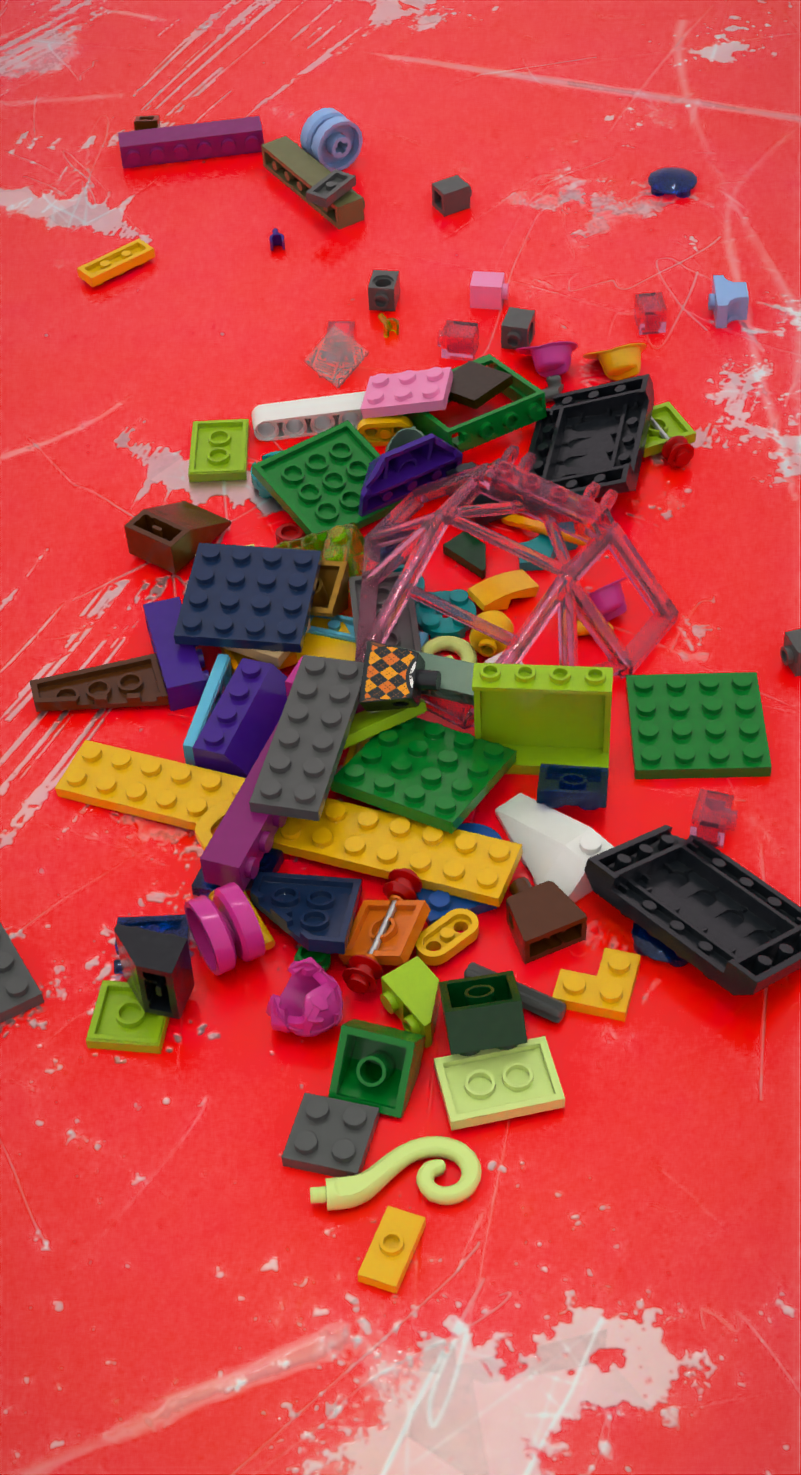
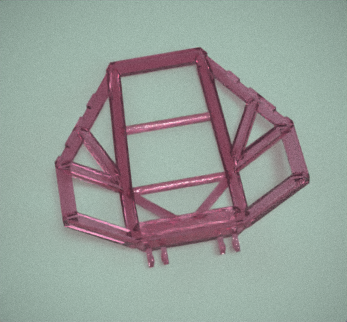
[355,444,679,729]

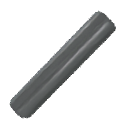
[464,962,566,1023]

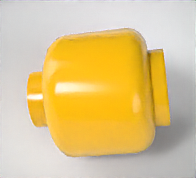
[469,610,514,657]

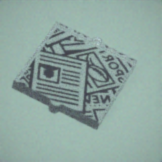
[304,325,369,389]

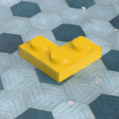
[552,948,641,1022]

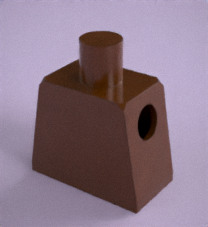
[506,877,587,964]

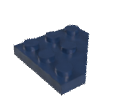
[250,871,362,954]

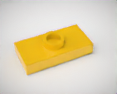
[357,1206,426,1294]

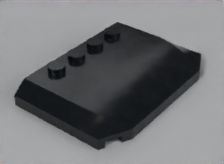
[519,374,655,510]
[584,825,801,995]

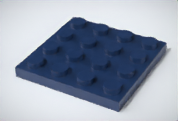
[174,543,322,653]

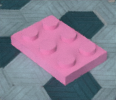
[360,367,454,419]

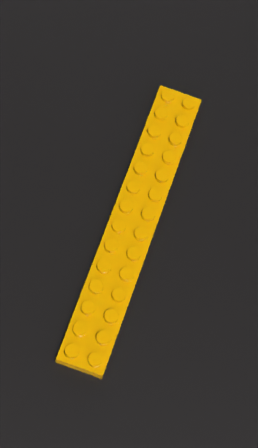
[55,740,523,907]

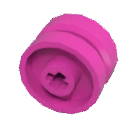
[184,882,266,975]

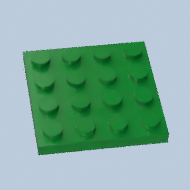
[252,420,416,549]
[626,672,772,779]
[331,717,517,834]

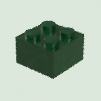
[439,971,527,1056]

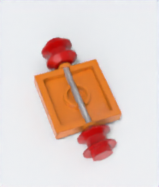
[338,868,431,994]

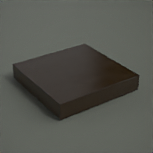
[448,361,513,409]

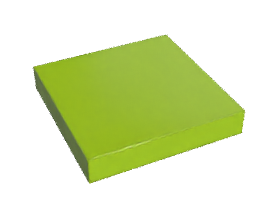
[86,980,170,1054]

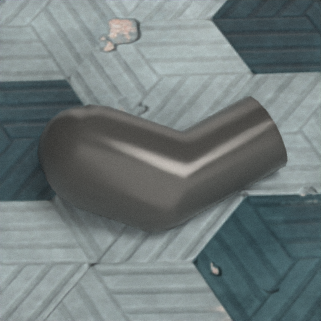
[542,375,564,403]

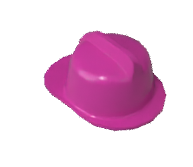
[516,341,578,378]
[556,577,627,622]

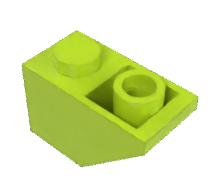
[380,956,440,1048]

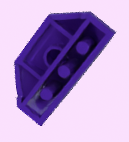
[358,433,463,517]

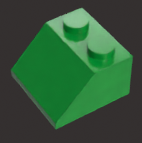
[328,1019,426,1118]

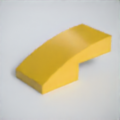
[467,569,540,611]

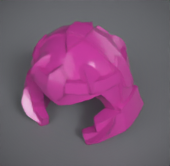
[266,957,344,1037]

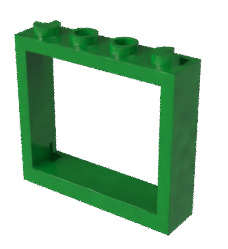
[398,354,547,453]

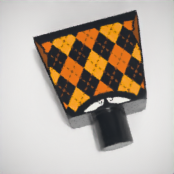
[359,641,441,712]

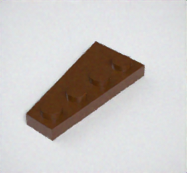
[30,653,169,712]

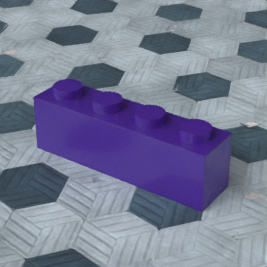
[143,597,210,711]

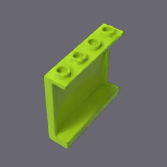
[472,663,613,778]

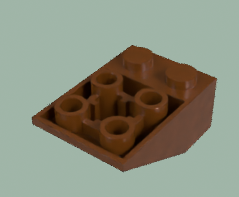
[124,501,231,574]

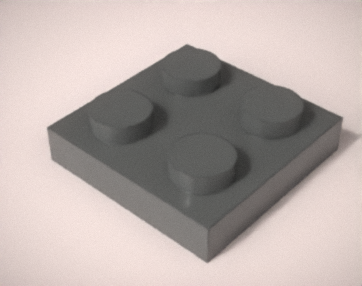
[282,1092,380,1177]

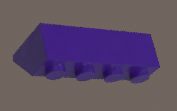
[192,658,288,778]

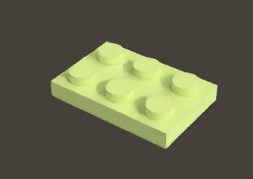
[434,1036,565,1131]

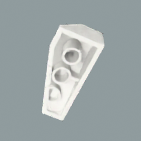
[495,793,614,903]

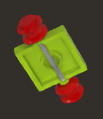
[643,401,696,468]

